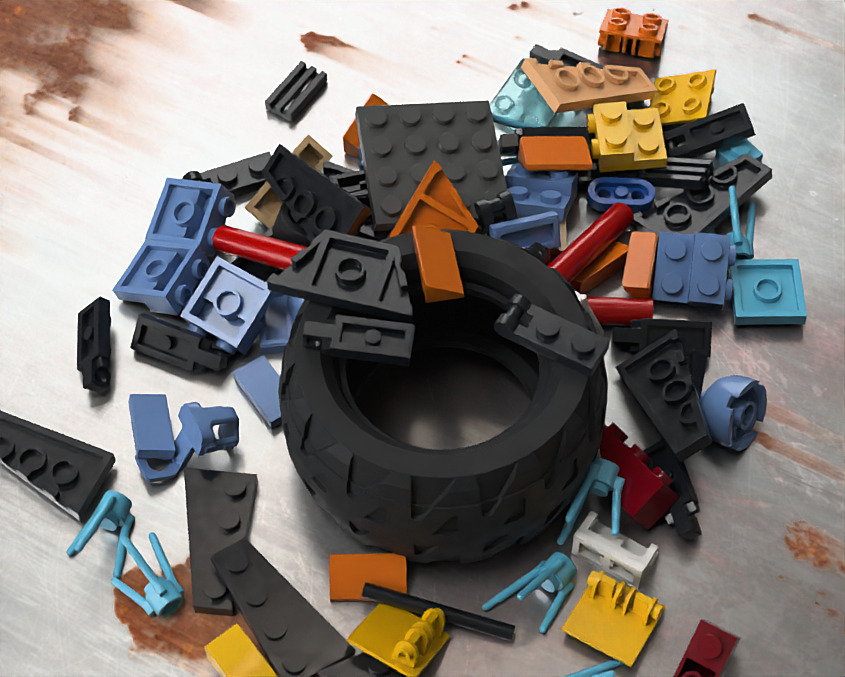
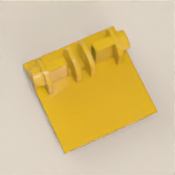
[649,69,717,126]
[561,570,666,667]
[346,602,451,677]

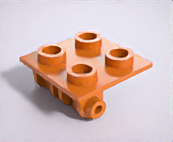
[598,8,669,59]

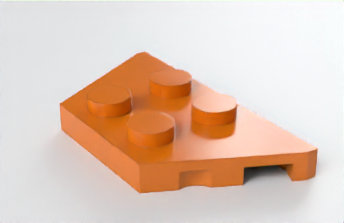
[388,160,478,238]

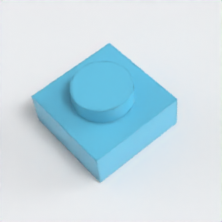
[715,139,763,166]

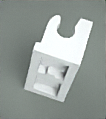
[571,511,659,589]

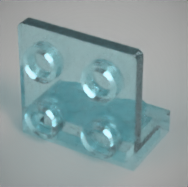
[490,58,577,131]

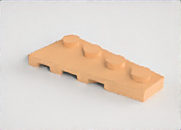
[521,57,657,113]

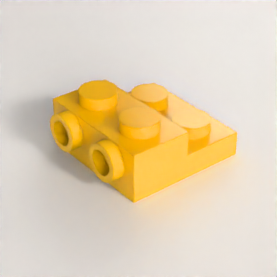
[587,102,667,172]

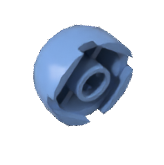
[700,375,767,451]

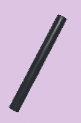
[361,582,515,641]

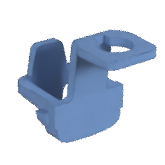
[135,401,239,482]

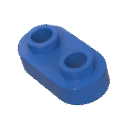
[587,177,655,213]

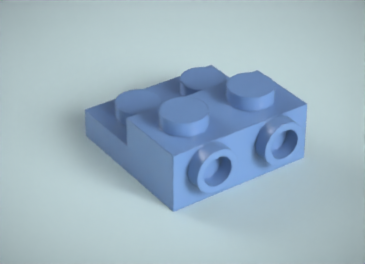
[505,162,578,222]
[145,177,236,257]
[652,231,737,309]
[112,240,211,315]
[180,256,277,356]

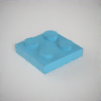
[728,259,807,325]

